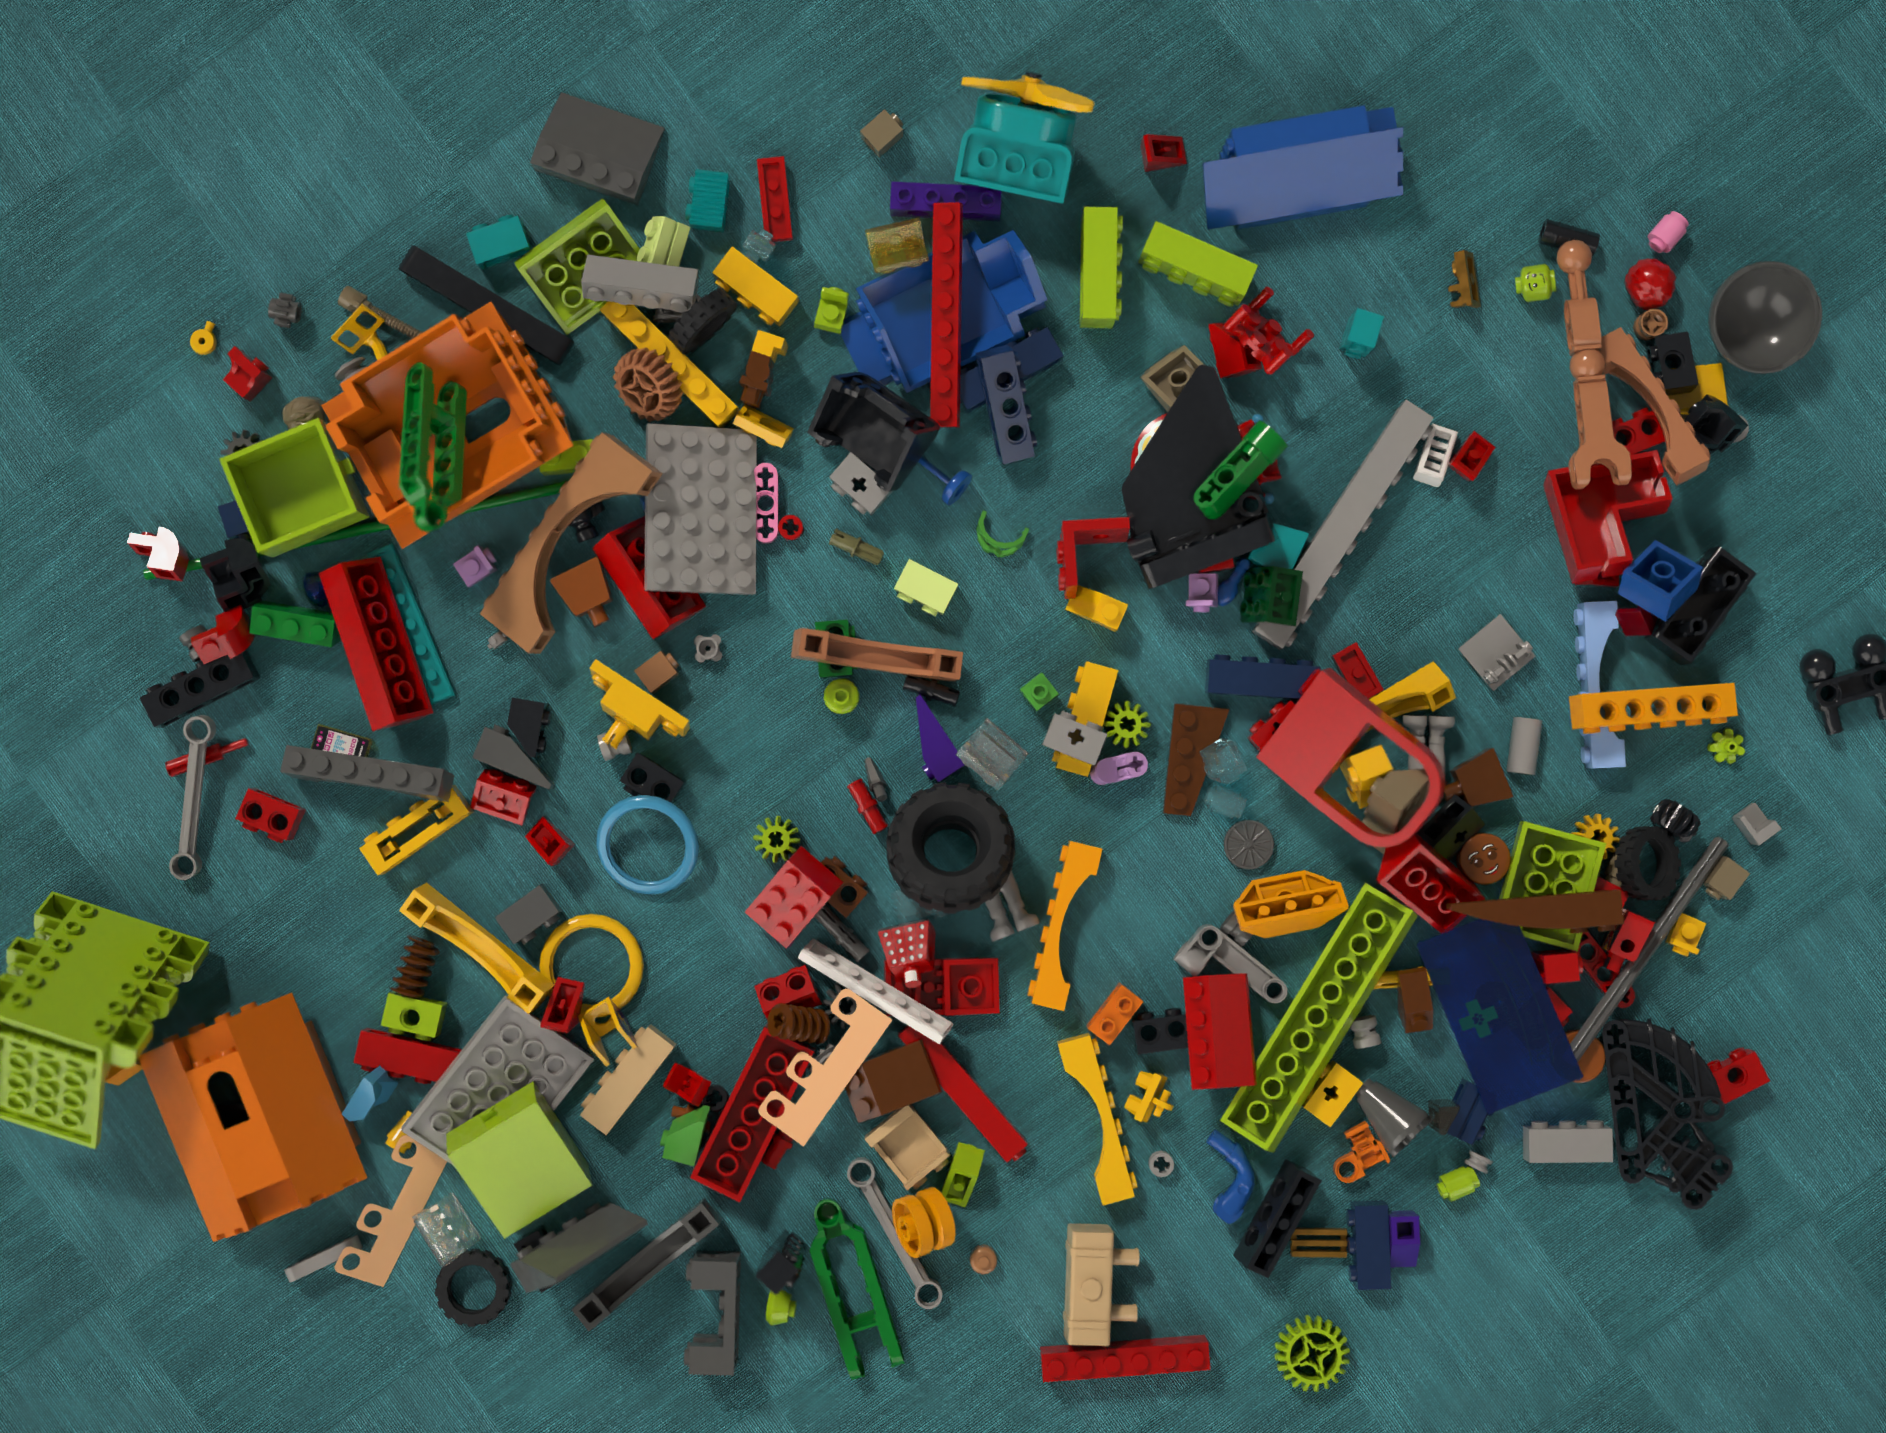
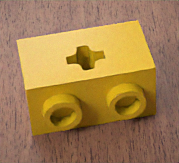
[1302,1060,1363,1127]

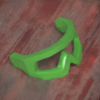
[976,510,1029,557]

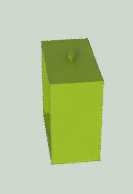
[219,418,370,558]
[446,1081,592,1239]

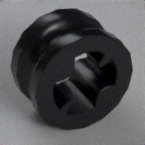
[702,1084,728,1111]

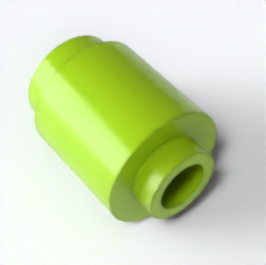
[1436,1166,1480,1202]

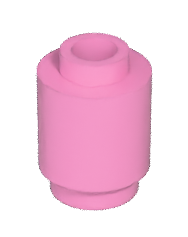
[1648,211,1689,253]

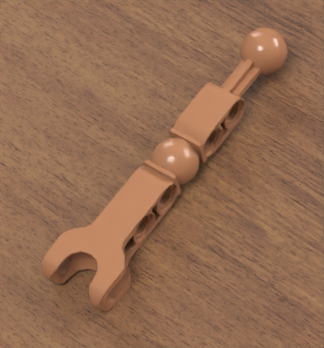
[1556,240,1632,489]

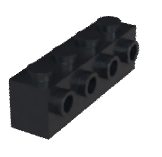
[755,1230,805,1295]

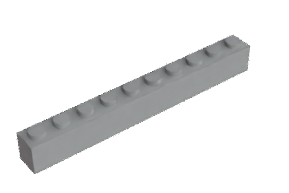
[1252,400,1434,650]

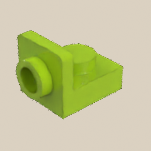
[814,287,849,334]

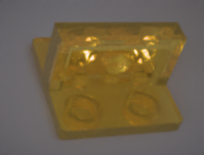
[865,217,929,274]

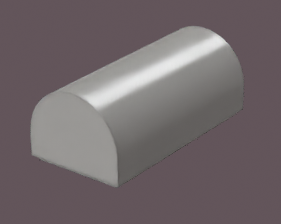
[1506,717,1543,775]

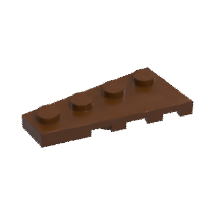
[1163,704,1230,816]

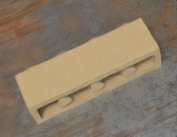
[580,1024,677,1135]

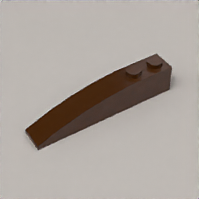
[1446,889,1624,933]

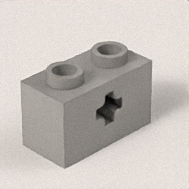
[829,452,893,516]
[1042,711,1107,766]

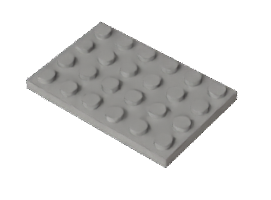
[645,424,757,595]
[401,995,594,1165]

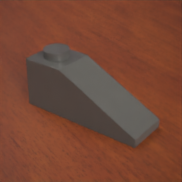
[472,724,555,789]

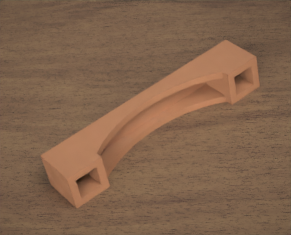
[1599,327,1710,486]
[791,628,963,681]

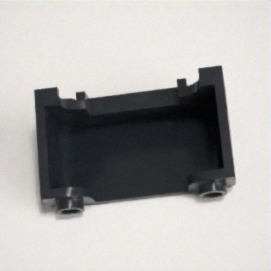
[807,372,940,492]

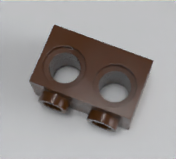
[821,855,869,918]

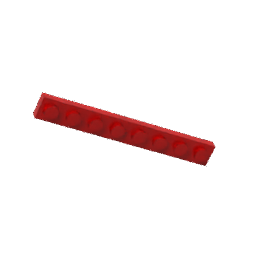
[930,202,963,427]

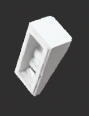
[1413,423,1458,487]

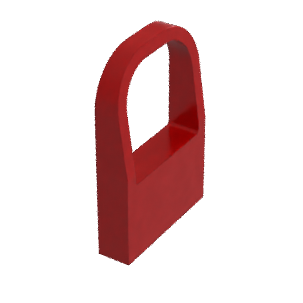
[1256,668,1445,847]

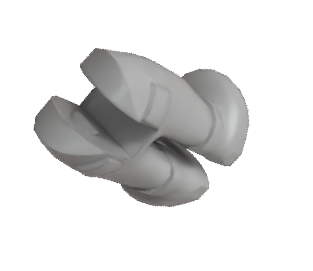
[1403,715,1455,775]
[985,871,1040,942]

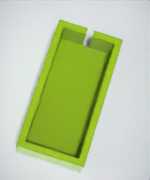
[1080,207,1123,328]
[1138,221,1258,307]

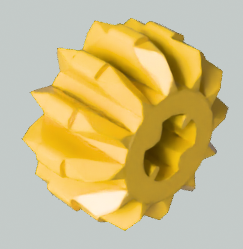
[1571,814,1620,859]

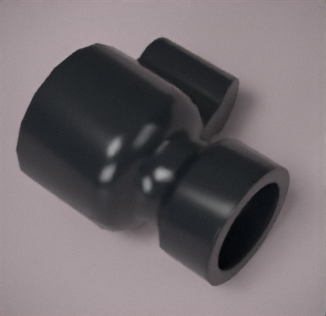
[569,501,605,544]

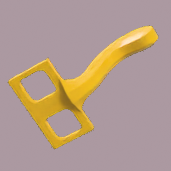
[331,303,388,361]

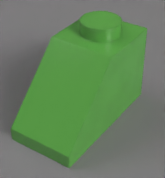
[660,1105,710,1166]

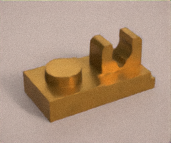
[1448,250,1481,308]

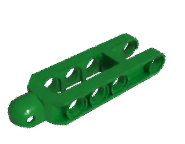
[399,362,467,532]
[810,1198,905,1380]

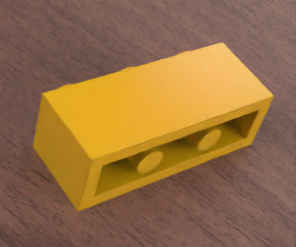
[712,246,799,327]

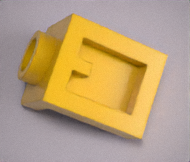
[1665,913,1706,957]

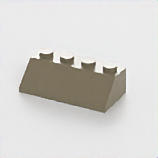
[1362,769,1430,854]

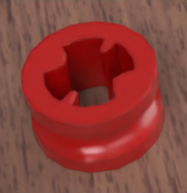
[778,515,803,541]

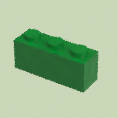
[249,600,341,647]

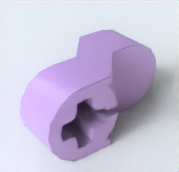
[1090,752,1148,785]

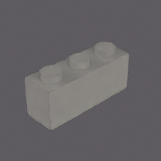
[1523,1120,1613,1163]

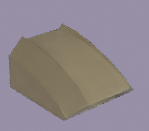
[1140,345,1205,412]

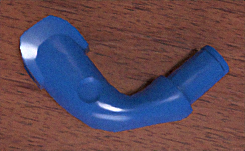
[1206,1129,1255,1224]

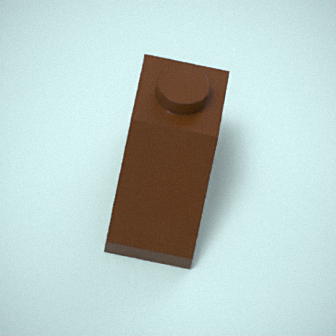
[1398,967,1433,1034]

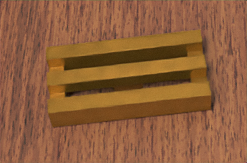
[1290,1227,1347,1258]

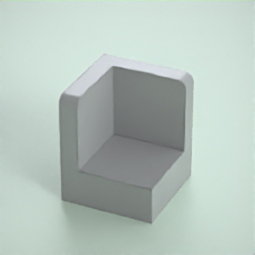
[1731,803,1781,845]

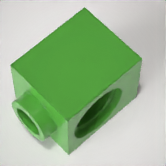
[1019,672,1059,711]

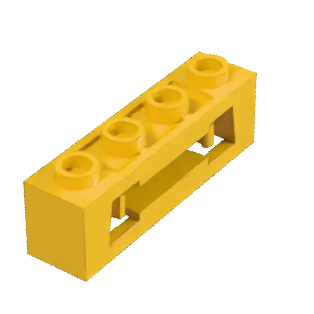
[359,785,474,876]

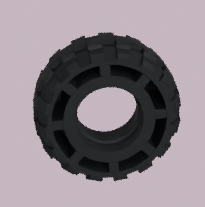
[887,782,1015,914]

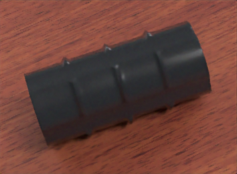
[1538,219,1600,257]

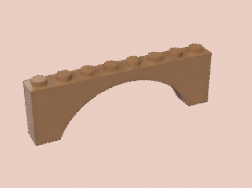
[480,432,663,654]

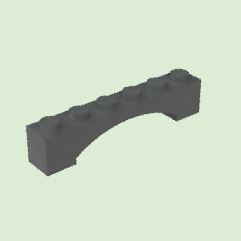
[280,745,454,802]
[571,1198,722,1331]

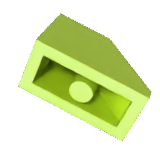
[941,1142,985,1207]

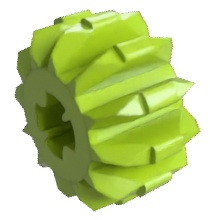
[1103,701,1151,748]
[753,816,801,863]

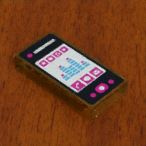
[311,724,373,757]

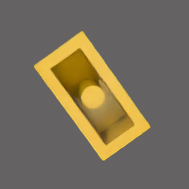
[1065,585,1128,632]

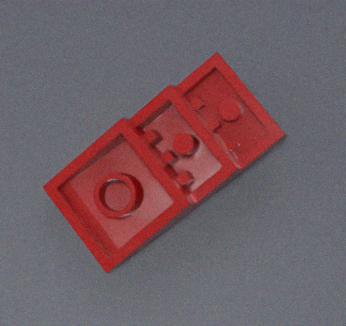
[884,957,1000,1016]

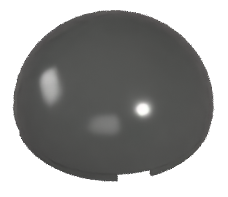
[1708,261,1822,374]

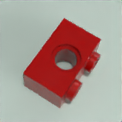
[1707,1047,1770,1105]

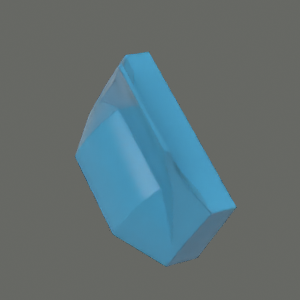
[342,1066,398,1121]

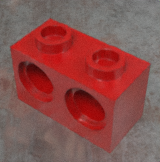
[1612,407,1665,455]
[235,788,306,843]
[1531,949,1583,984]
[754,965,822,1020]

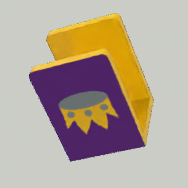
[578,997,638,1066]

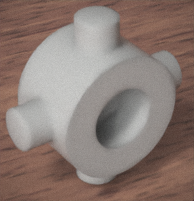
[487,631,508,650]

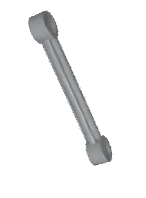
[169,715,216,880]
[847,1157,942,1309]

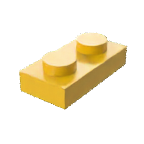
[733,404,794,448]

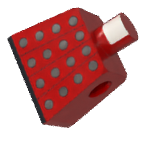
[878,918,936,988]

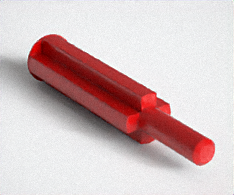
[165,738,249,777]

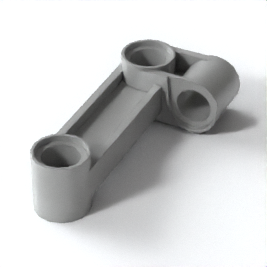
[1173,924,1287,1003]

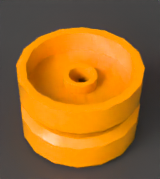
[892,1187,956,1258]

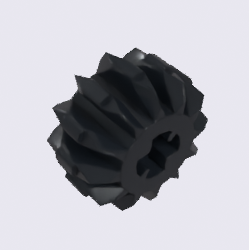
[1650,799,1701,842]

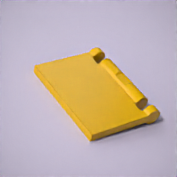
[1668,363,1728,415]

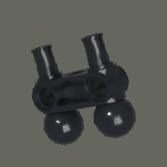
[1799,633,1886,735]

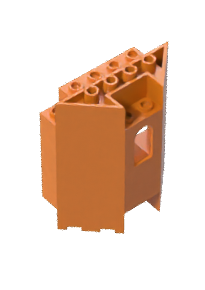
[321,302,573,549]
[138,993,368,1242]

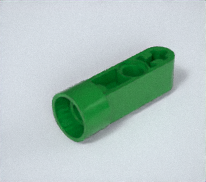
[1194,420,1288,519]

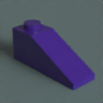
[916,695,966,782]

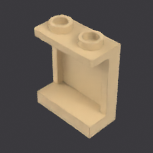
[864,1104,950,1190]

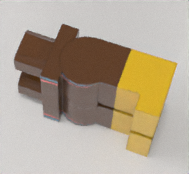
[739,330,788,409]

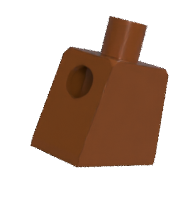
[550,556,613,627]

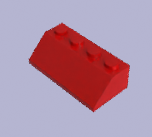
[592,516,706,640]
[1377,834,1485,936]
[1183,973,1257,1090]

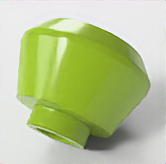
[766,1289,797,1326]

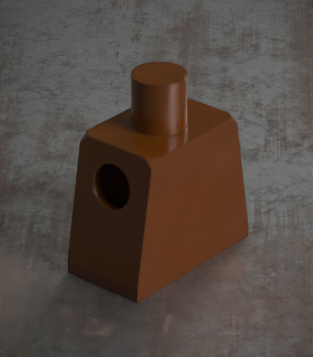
[1443,748,1514,806]

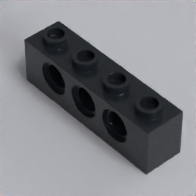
[140,650,261,728]
[1233,1159,1322,1278]

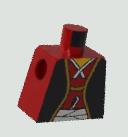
[1601,908,1655,973]

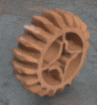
[613,347,684,422]

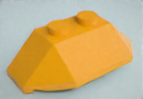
[1233,870,1349,938]

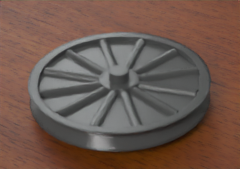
[1224,820,1274,869]

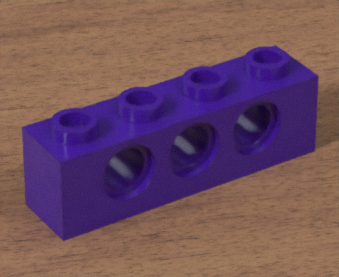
[890,181,1002,221]

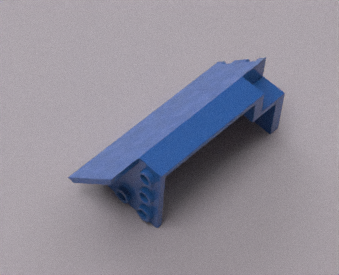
[1203,105,1403,230]
[840,230,1047,393]

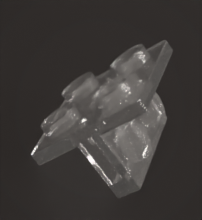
[412,1193,481,1267]

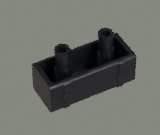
[1644,546,1756,665]

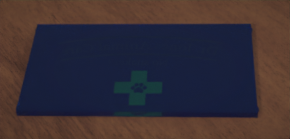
[1416,919,1583,1114]

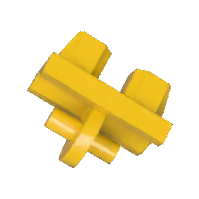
[1124,1071,1174,1123]

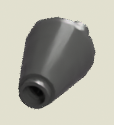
[1355,1078,1433,1157]

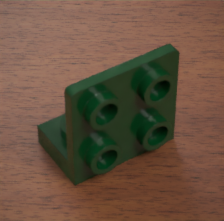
[1240,566,1303,626]

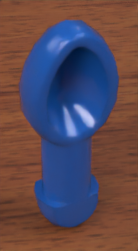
[1218,558,1251,606]

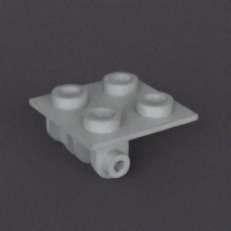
[1458,614,1535,691]

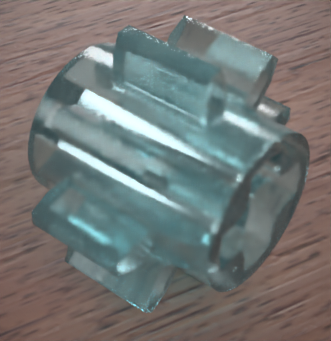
[742,228,776,264]

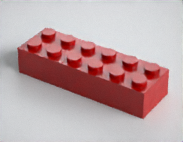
[319,556,434,731]
[690,1024,816,1202]

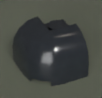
[1680,394,1748,455]
[200,538,271,612]

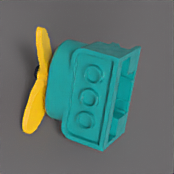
[954,71,1094,204]

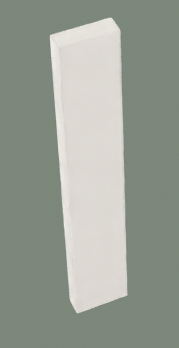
[798,939,954,1044]

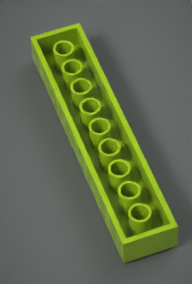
[1220,883,1418,1153]

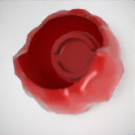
[1624,258,1676,311]

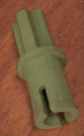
[829,528,884,565]

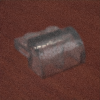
[955,718,1029,791]

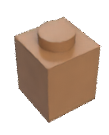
[634,651,680,694]

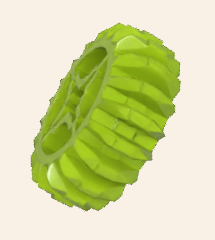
[1274,1315,1350,1392]

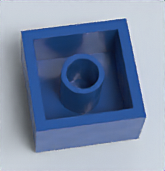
[1618,540,1703,622]

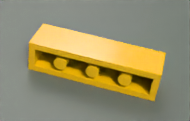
[1052,661,1118,777]

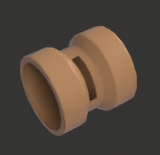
[1633,309,1668,341]

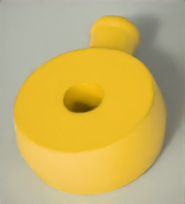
[190,321,217,355]

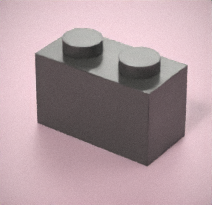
[494,884,563,945]

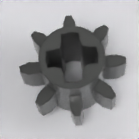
[268,292,302,328]

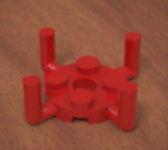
[1224,286,1314,375]

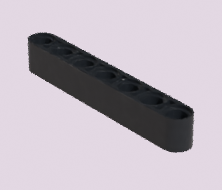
[398,245,574,366]

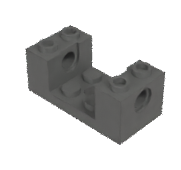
[684,1250,741,1375]

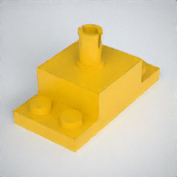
[589,659,690,749]

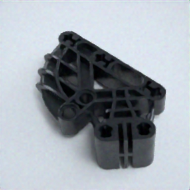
[1602,1017,1733,1210]

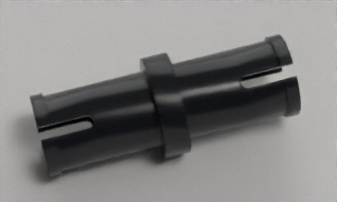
[903,675,961,707]

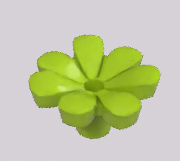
[1707,728,1745,764]

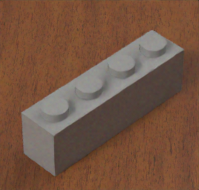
[581,254,698,312]

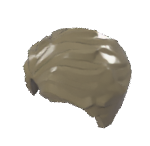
[282,396,329,430]

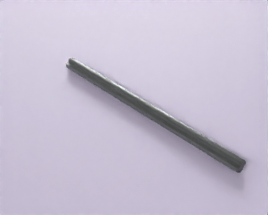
[1562,837,1729,1065]

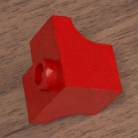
[222,346,272,402]

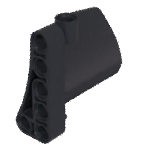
[1122,364,1278,589]

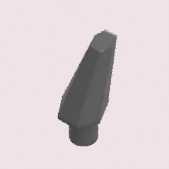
[865,757,887,802]

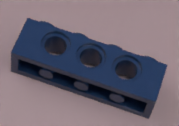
[975,345,1037,465]

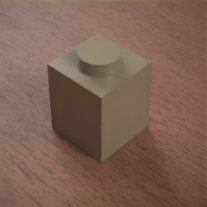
[860,109,904,158]
[1703,856,1750,901]

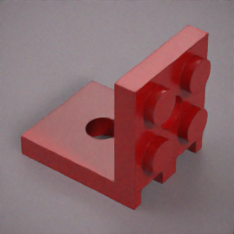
[1056,517,1130,599]

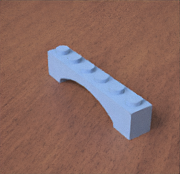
[1574,601,1626,768]

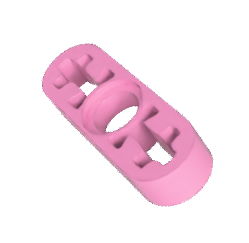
[754,463,779,544]

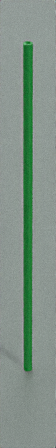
[143,481,567,580]

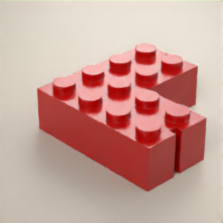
[1543,450,1673,584]

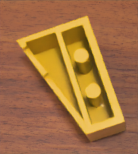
[1340,745,1393,809]

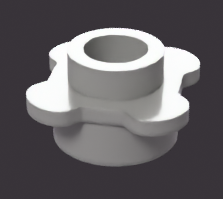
[694,634,722,663]

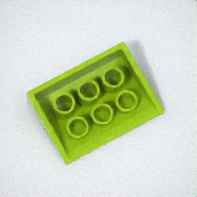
[514,198,640,335]
[1491,821,1607,951]

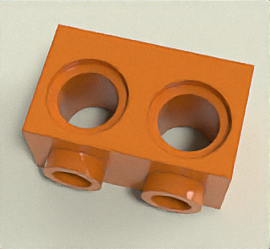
[1086,982,1144,1046]

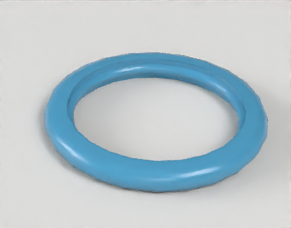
[596,795,699,895]

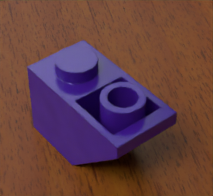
[1388,1210,1420,1268]

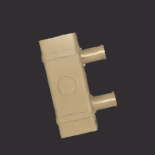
[1063,1223,1139,1346]

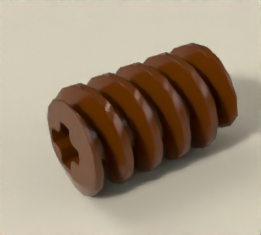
[389,935,440,997]
[767,1003,830,1044]

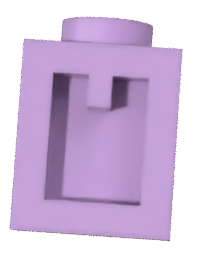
[453,545,497,588]
[1186,573,1218,613]

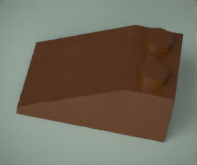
[845,1039,942,1123]

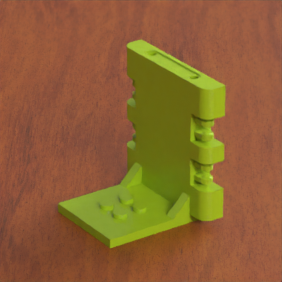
[0,891,210,1149]

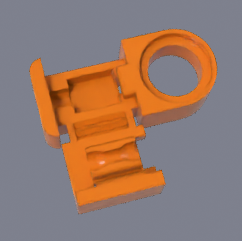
[1333,1121,1390,1183]

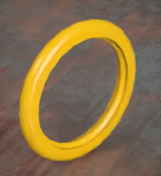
[539,914,644,1018]

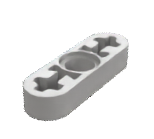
[284,1235,363,1282]

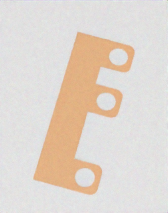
[759,989,892,1147]
[335,1135,447,1287]

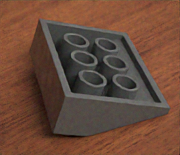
[530,92,665,206]
[510,1202,648,1293]

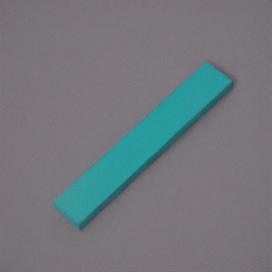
[367,543,456,706]

